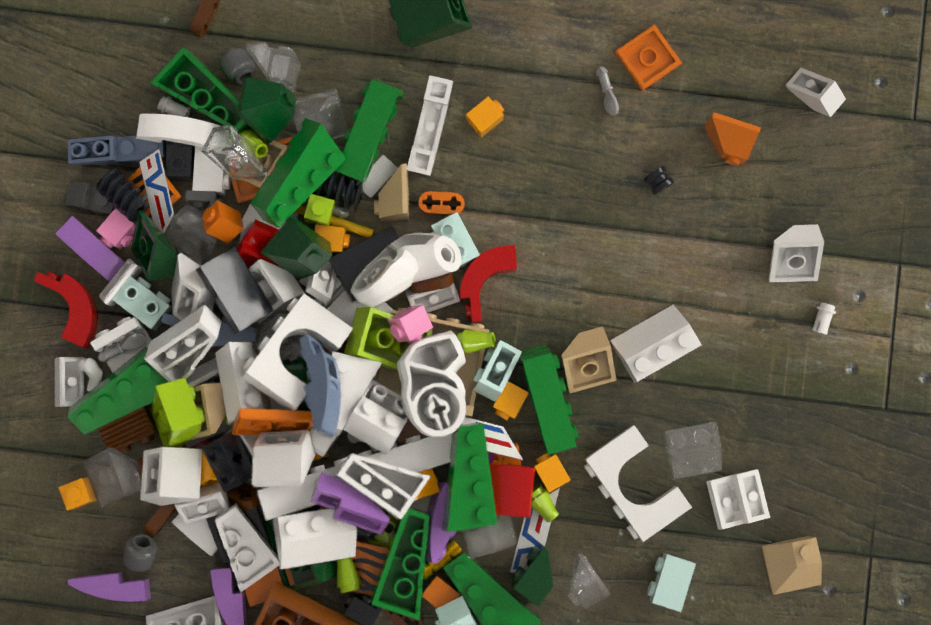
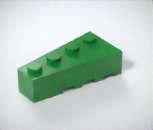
[150,47,251,133]
[519,345,579,455]
[67,346,168,434]
[442,423,497,532]
[370,507,429,620]

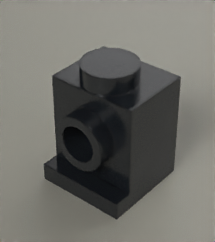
[344,593,382,625]

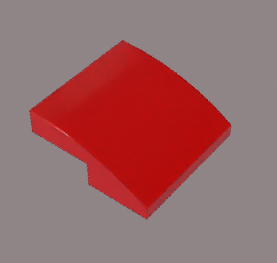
[236,219,283,269]
[489,462,535,518]

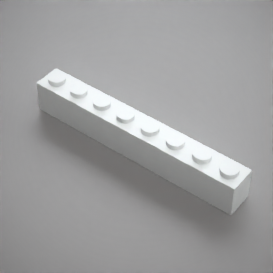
[257,433,452,520]

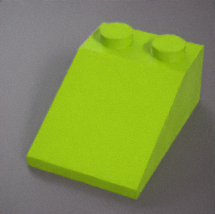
[344,307,433,372]
[151,378,204,448]

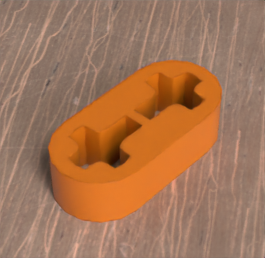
[418,191,465,216]

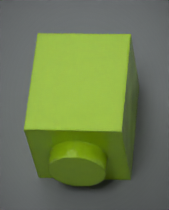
[304,194,335,226]

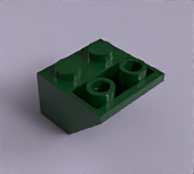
[511,544,553,607]

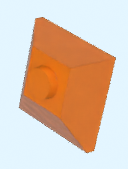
[704,112,761,166]

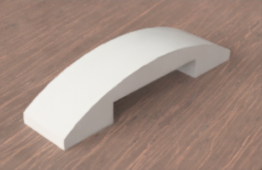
[407,75,453,176]
[136,114,238,157]

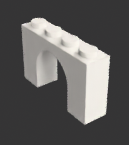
[243,294,353,411]
[583,425,692,542]

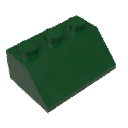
[263,504,337,590]

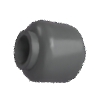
[220,48,256,85]
[122,534,157,572]

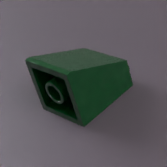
[389,0,472,47]

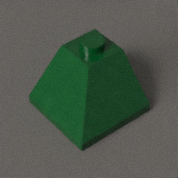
[237,77,296,144]
[131,211,179,280]
[261,215,332,279]

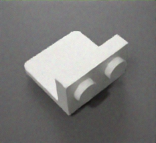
[90,317,152,373]

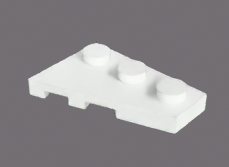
[215,504,280,593]

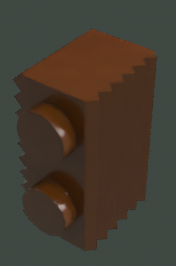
[98,406,158,456]

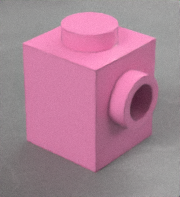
[96,208,136,249]
[388,305,433,344]

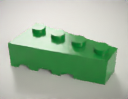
[336,79,406,182]
[250,118,346,228]
[443,551,542,625]

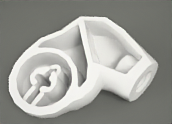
[351,233,462,306]
[397,331,466,437]

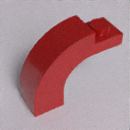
[460,245,517,323]
[34,271,98,349]

